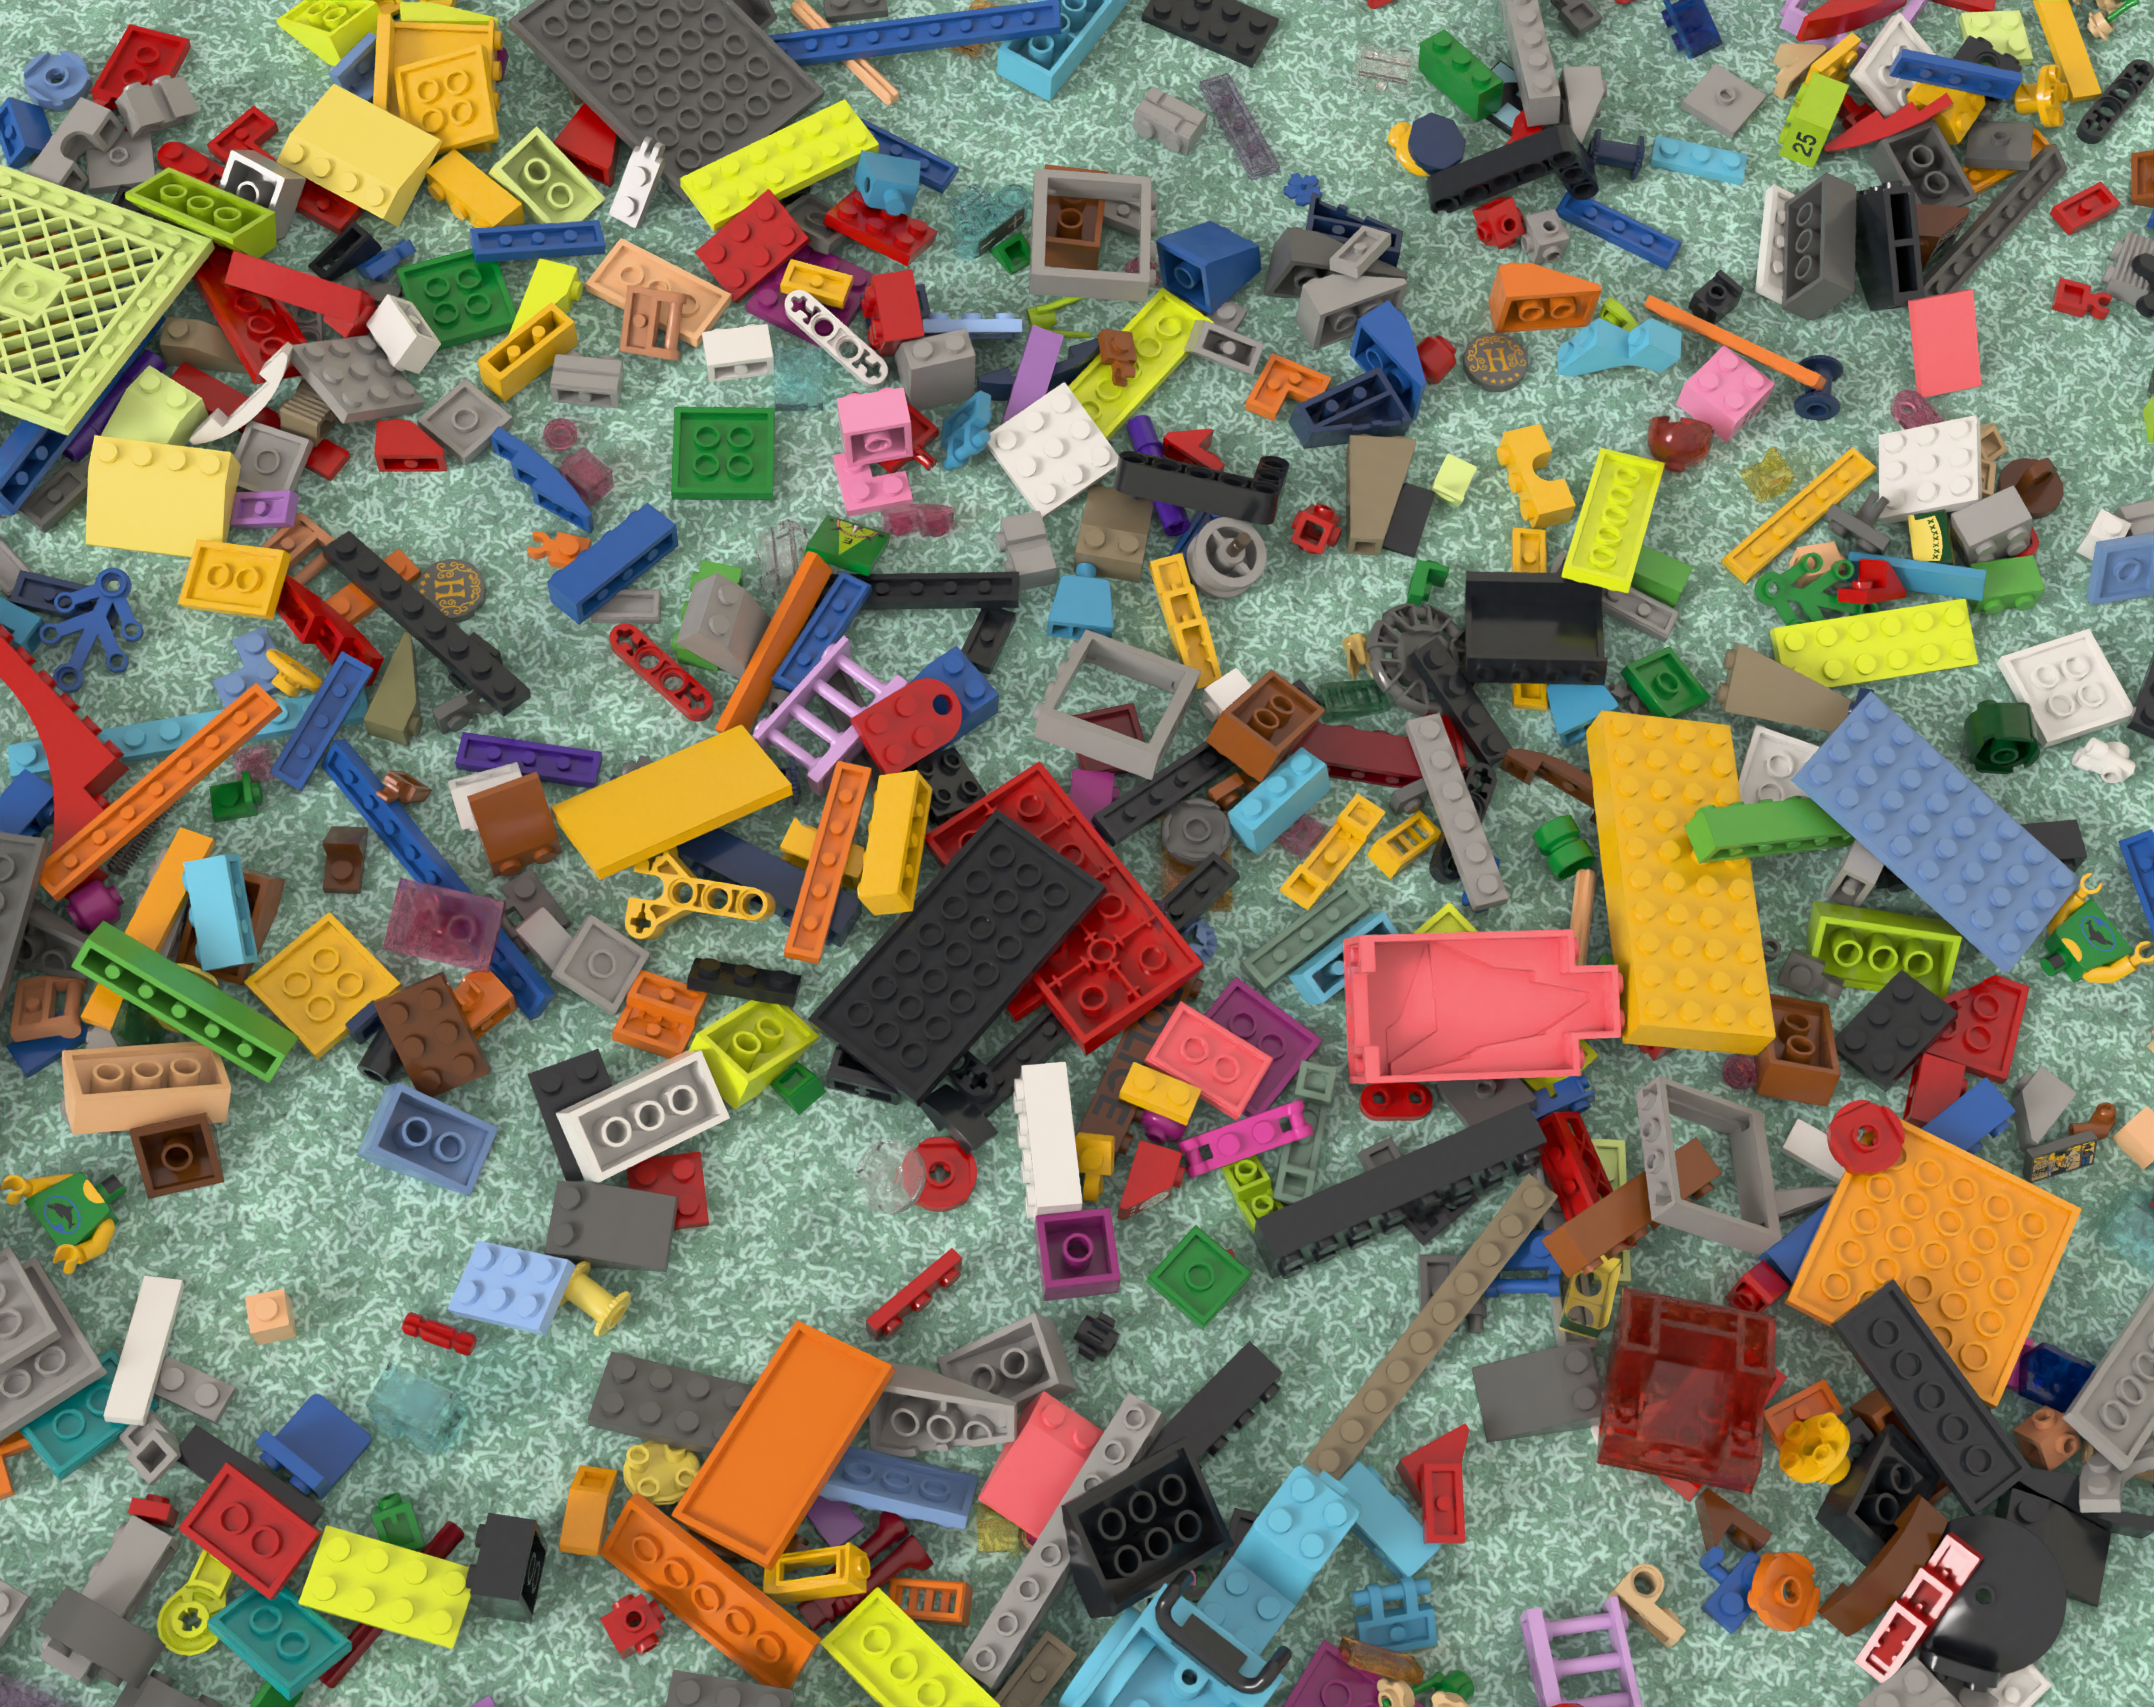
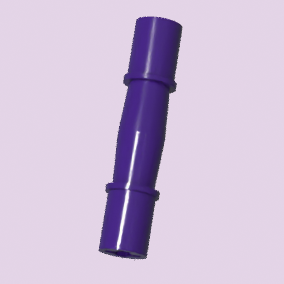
[62,350,166,463]
[1126,415,1191,536]

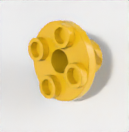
[2014,64,2068,128]
[1779,1412,1851,1485]

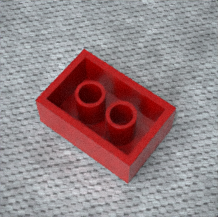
[861,269,925,358]

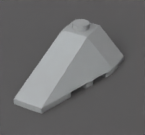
[869,1362,1017,1457]

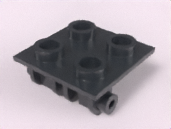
[902,747,987,827]

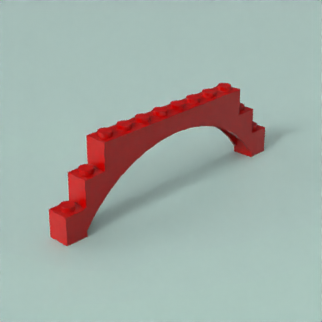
[0,623,129,900]

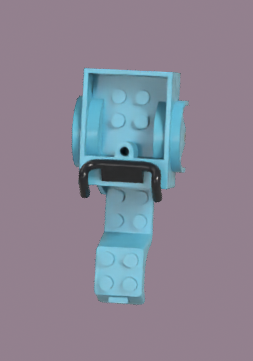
[1058,1463,1363,1707]

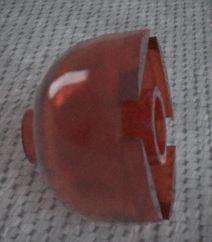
[1647,416,1714,473]

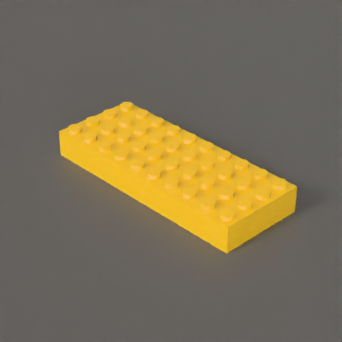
[1586,710,1776,1055]

